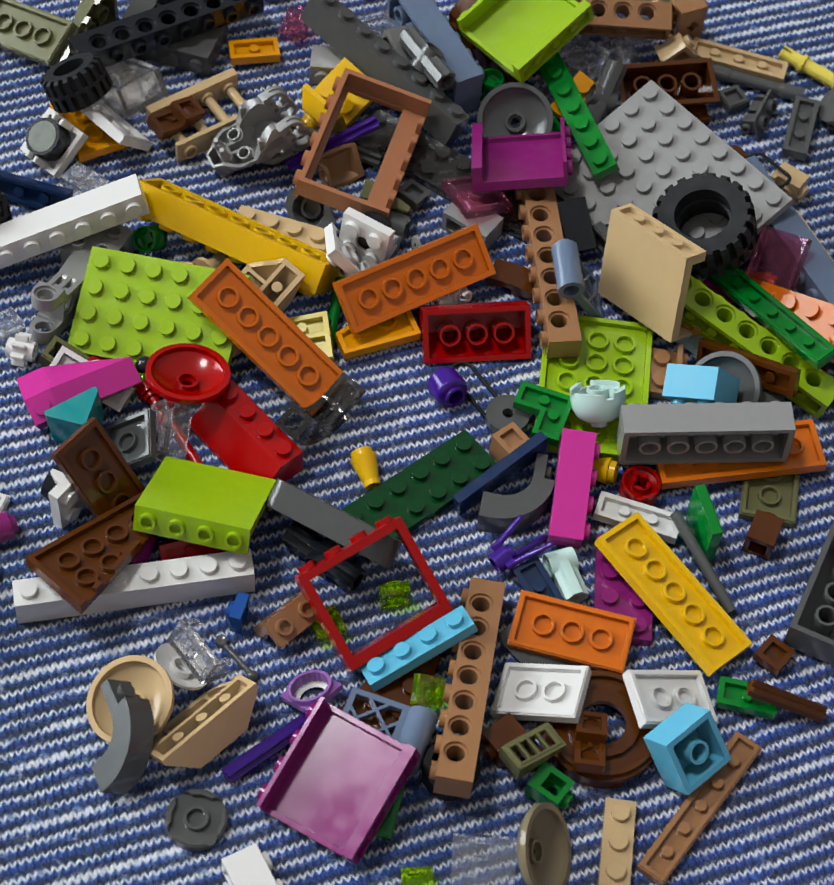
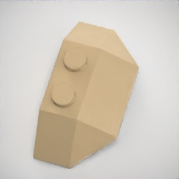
[232,258,306,358]
[150,674,259,768]

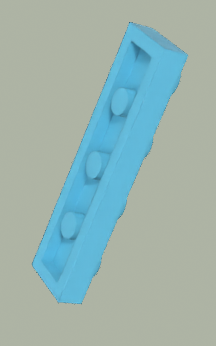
[359,605,478,692]

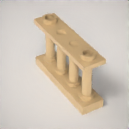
[146,67,245,163]

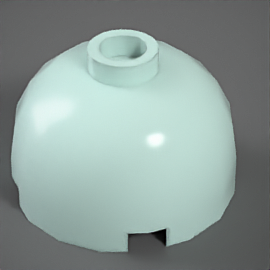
[570,380,626,428]

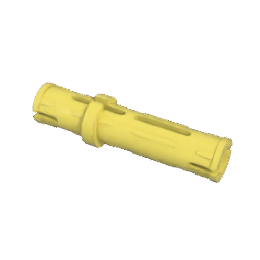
[778,45,834,88]

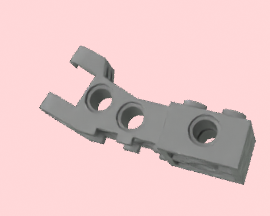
[29,224,135,344]

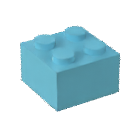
[662,363,740,404]
[643,702,731,795]

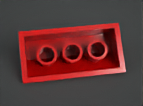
[419,300,532,364]
[188,379,303,481]

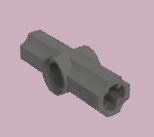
[399,26,456,91]
[585,59,627,125]

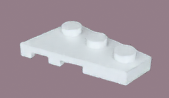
[324,222,370,277]

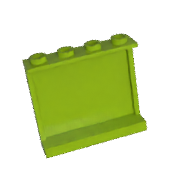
[457,0,594,83]
[133,456,276,555]

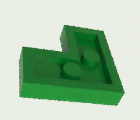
[513,380,572,447]

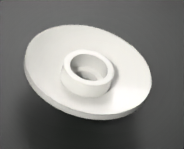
[154,642,210,690]

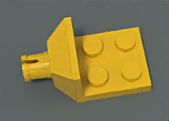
[301,57,373,132]

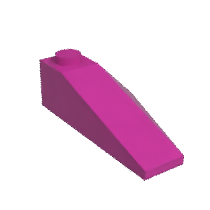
[17,357,143,430]

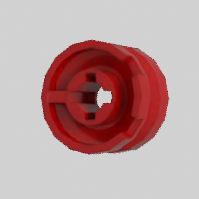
[618,465,661,506]

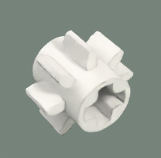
[5,332,38,367]

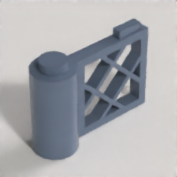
[551,239,604,318]
[343,687,439,775]

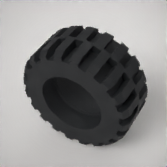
[652,173,757,279]

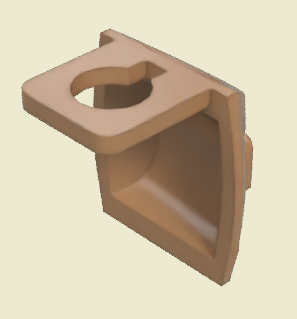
[317,142,365,188]

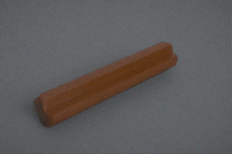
[746,679,827,722]

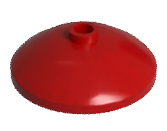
[145,343,231,405]

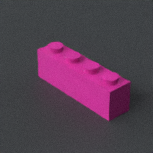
[546,428,601,549]

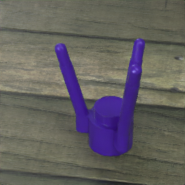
[487,515,554,574]

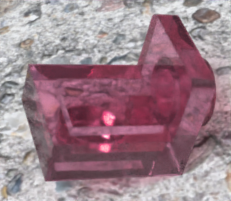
[278,5,309,43]

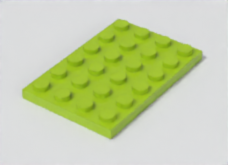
[68,246,251,367]
[535,315,653,461]

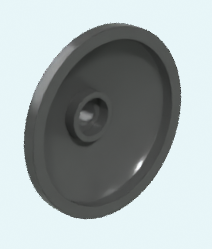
[477,82,553,137]
[695,351,762,403]

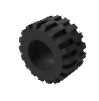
[40,52,113,114]

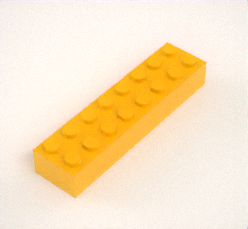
[138,178,341,296]

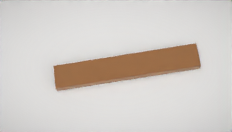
[635,731,762,885]

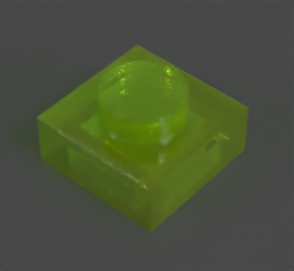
[378,581,411,610]
[310,605,347,645]
[410,673,446,709]
[400,866,434,885]

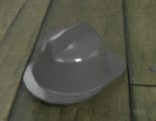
[286,187,336,228]

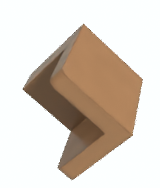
[489,422,530,463]

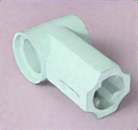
[542,546,589,604]

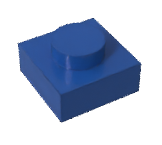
[225,591,250,634]

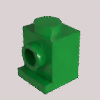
[524,761,575,811]

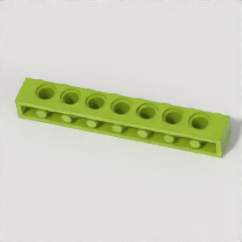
[682,275,834,419]

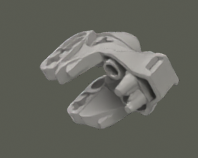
[206,85,312,178]

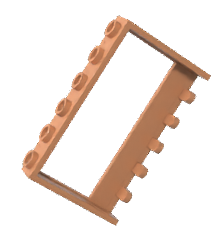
[292,68,432,219]

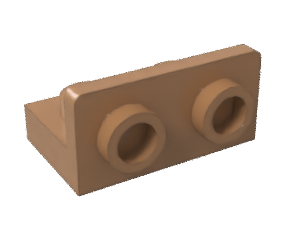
[648,343,688,401]
[253,592,317,648]

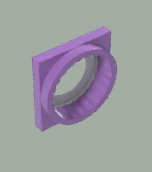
[280,669,344,713]

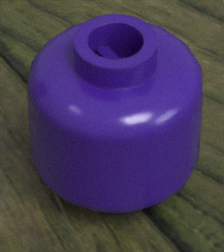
[427,367,468,408]

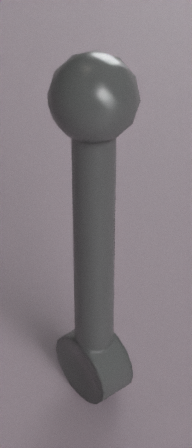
[215,635,258,682]

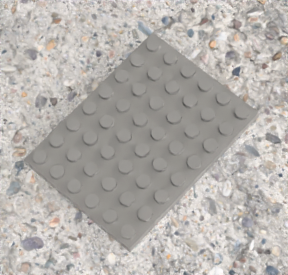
[554,80,793,282]

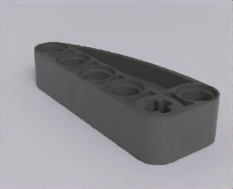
[266,478,402,569]

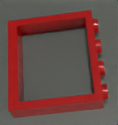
[293,515,453,672]

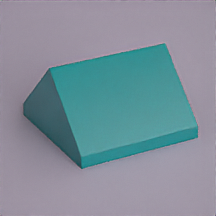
[44,386,104,443]

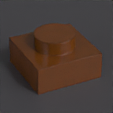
[753,634,796,677]

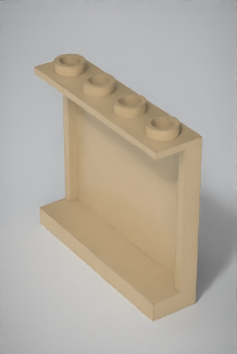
[598,203,707,343]

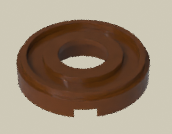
[540,670,654,789]

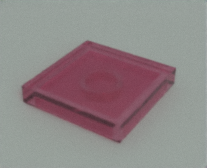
[441,175,513,219]
[746,225,812,291]

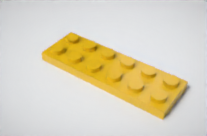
[594,512,753,677]

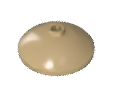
[86,655,175,743]

